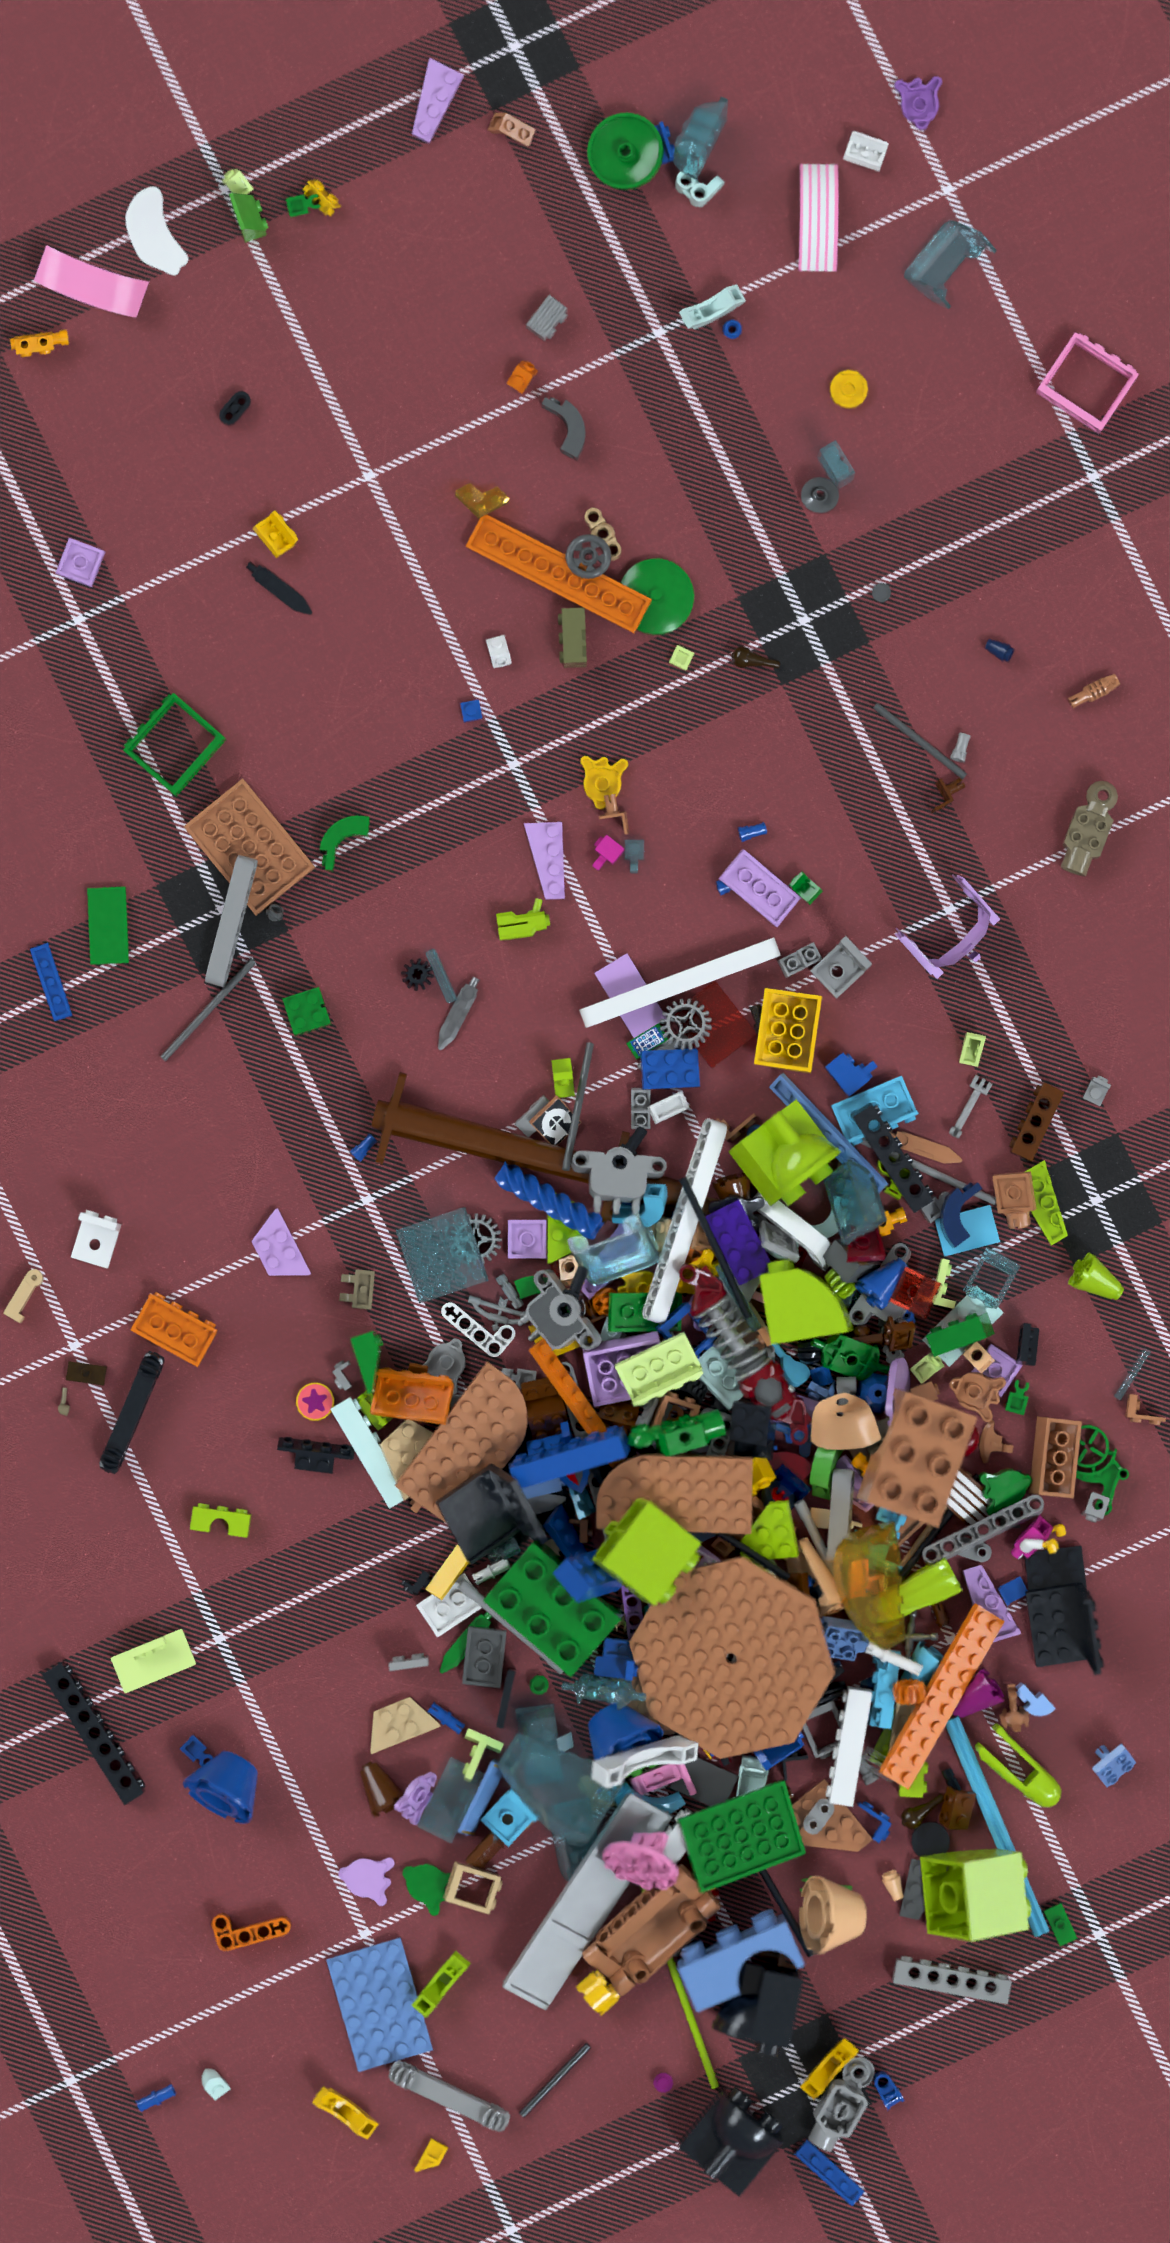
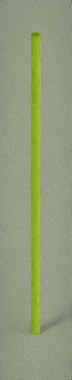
[639,1885,719,2089]

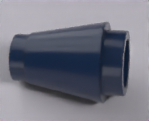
[985,639,1015,662]

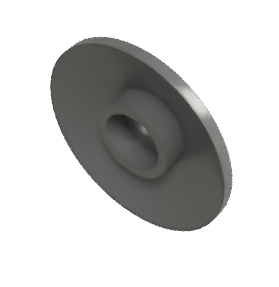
[801,477,839,513]

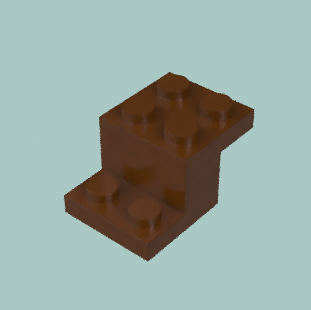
[520,1377,568,1440]

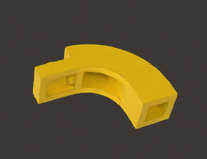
[800,2038,859,2100]
[312,2086,378,2140]

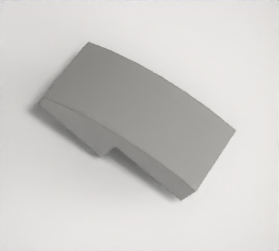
[777,942,822,978]
[631,1088,651,1129]
[515,1095,550,1137]

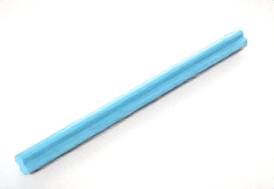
[945,1716,1050,1937]

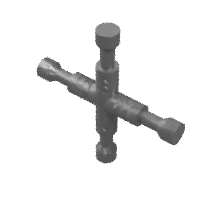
[882,1610,938,1660]

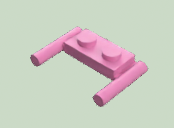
[629,1764,697,1796]

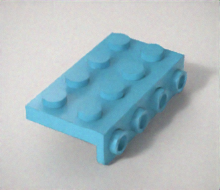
[831,1076,919,1146]

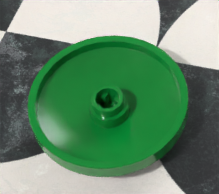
[587,113,664,190]
[621,558,694,635]

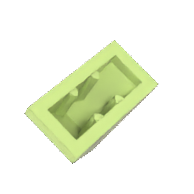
[959,1032,986,1067]

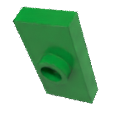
[1043,1903,1078,1946]

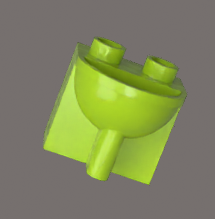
[728,1099,841,1206]
[591,1498,702,1606]

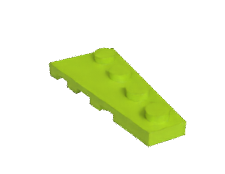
[1025,1160,1068,1245]

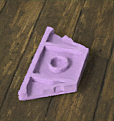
[251,1208,311,1276]

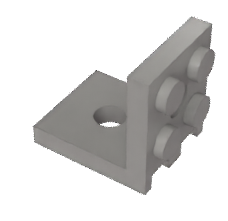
[810,936,872,999]

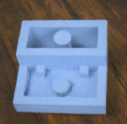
[1016,1682,1056,1716]

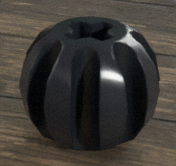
[797,1337,822,1364]

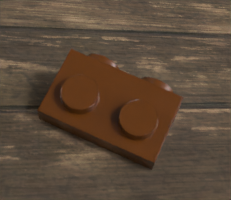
[939,1786,976,1830]

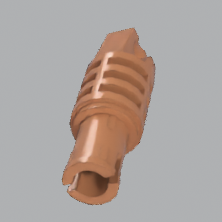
[1068,674,1120,709]

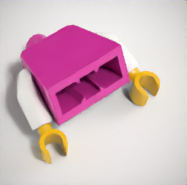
[1011,1515,1066,1559]

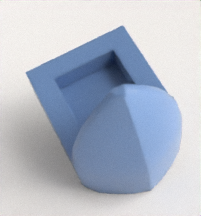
[805,1380,836,1401]

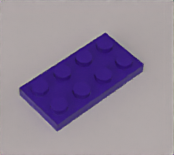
[705,1199,771,1286]

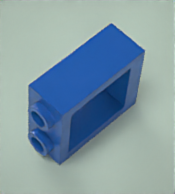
[655,1303,717,1359]

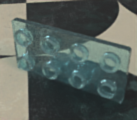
[417,1757,485,1843]

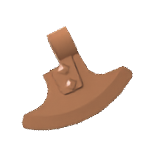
[979,1420,1014,1463]

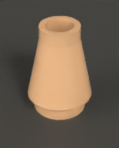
[882,1870,904,1901]

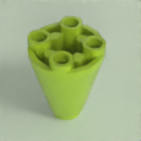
[1068,1252,1124,1300]

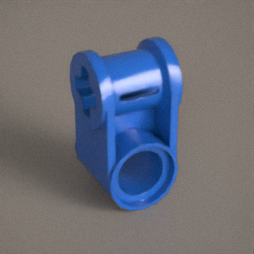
[873,2071,905,2110]

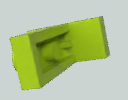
[551,1058,575,1098]

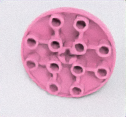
[603,1832,679,1890]

